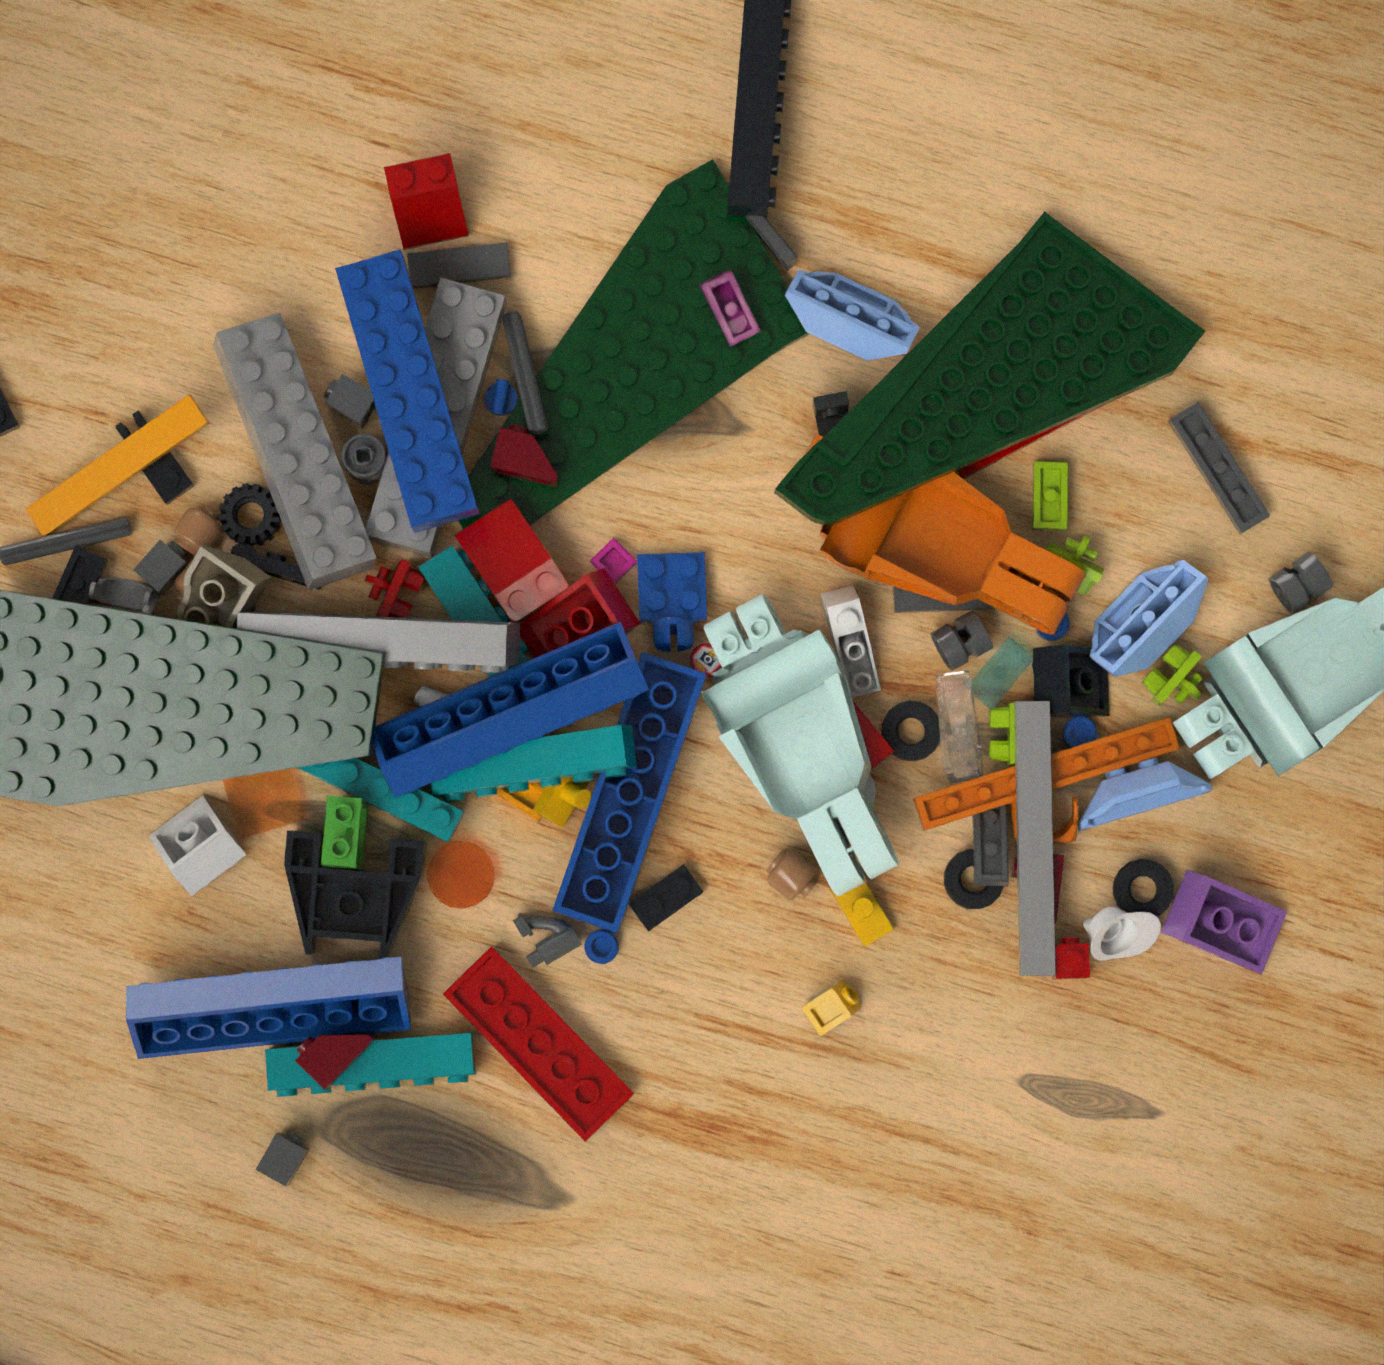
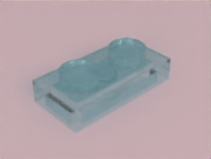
[965,637,1033,709]

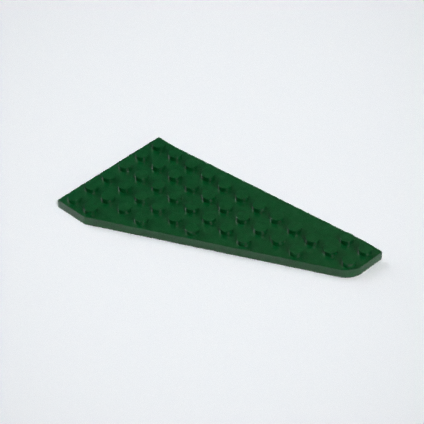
[458,159,809,529]
[774,211,1205,525]

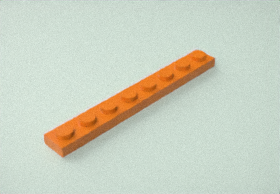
[913,717,1180,831]

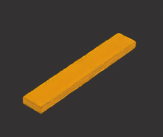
[25,394,210,536]

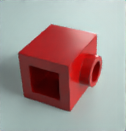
[1052,937,1090,980]

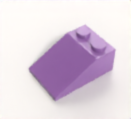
[1161,870,1287,975]

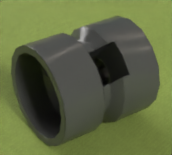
[341,434,387,485]
[1268,551,1333,614]
[930,610,993,671]

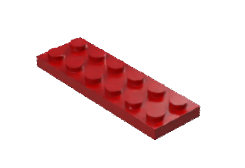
[443,946,634,1142]

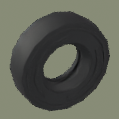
[881,700,942,761]
[944,849,1004,909]
[1113,859,1174,917]

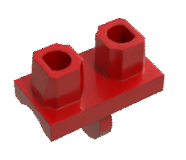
[364,559,425,618]

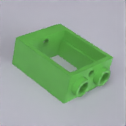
[321,796,369,871]

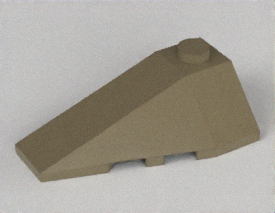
[177,545,271,628]

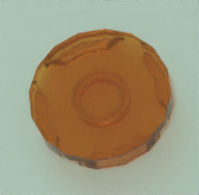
[427,841,495,909]

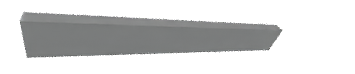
[1014,701,1055,976]

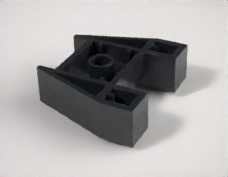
[284,830,427,958]

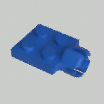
[637,552,707,652]

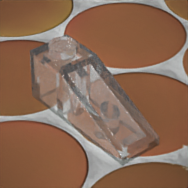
[935,670,984,783]

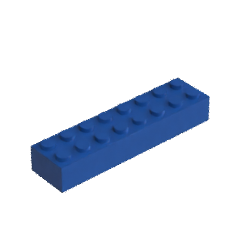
[335,249,480,533]
[373,622,649,798]
[552,652,706,934]
[126,957,411,1059]

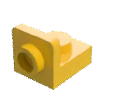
[801,980,862,1036]

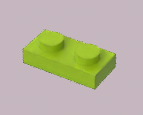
[1032,461,1068,531]

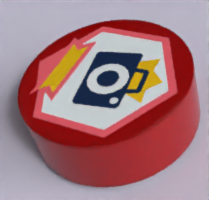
[690,643,722,678]

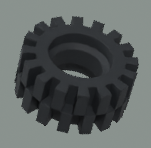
[219,483,281,546]

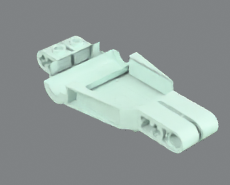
[1173,587,1384,779]
[701,593,899,897]

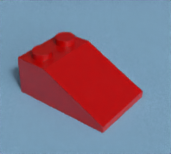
[454,498,570,623]
[520,568,641,659]

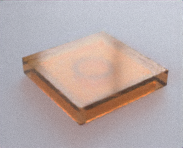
[223,768,306,840]

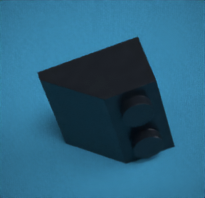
[1032,645,1109,718]

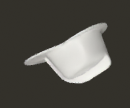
[1083,907,1161,961]

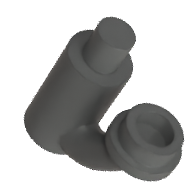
[513,913,582,968]

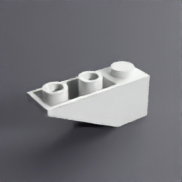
[820,585,881,698]

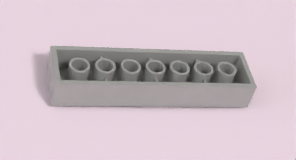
[365,277,507,558]
[213,313,376,590]
[237,611,520,673]

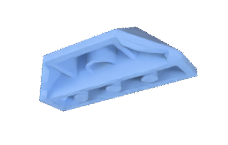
[785,270,920,361]
[1090,560,1208,677]
[1078,758,1212,831]

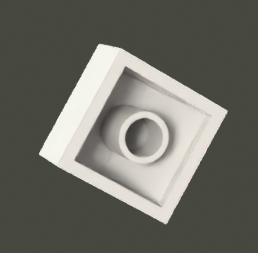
[149,795,246,896]

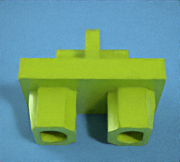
[1046,535,1104,595]
[1142,644,1203,706]
[989,703,1015,766]

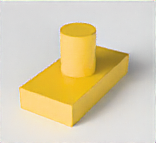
[533,774,594,828]
[830,883,894,947]

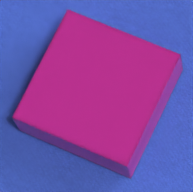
[590,537,637,584]

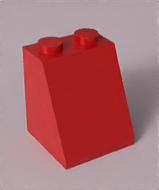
[384,153,469,250]

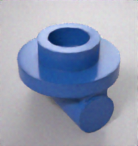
[484,379,518,416]

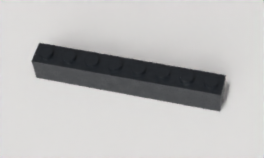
[727,0,791,218]

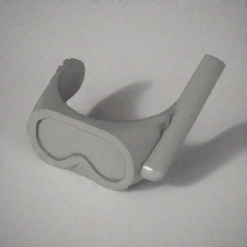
[89,577,161,614]

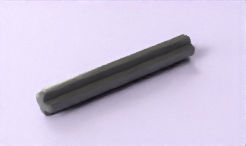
[502,311,548,435]
[0,517,131,565]

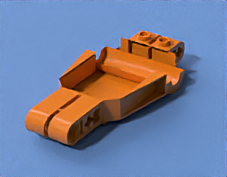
[805,435,1085,635]

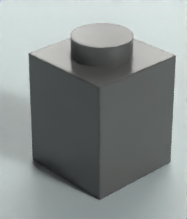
[324,374,376,429]
[133,540,188,596]
[256,1130,309,1187]

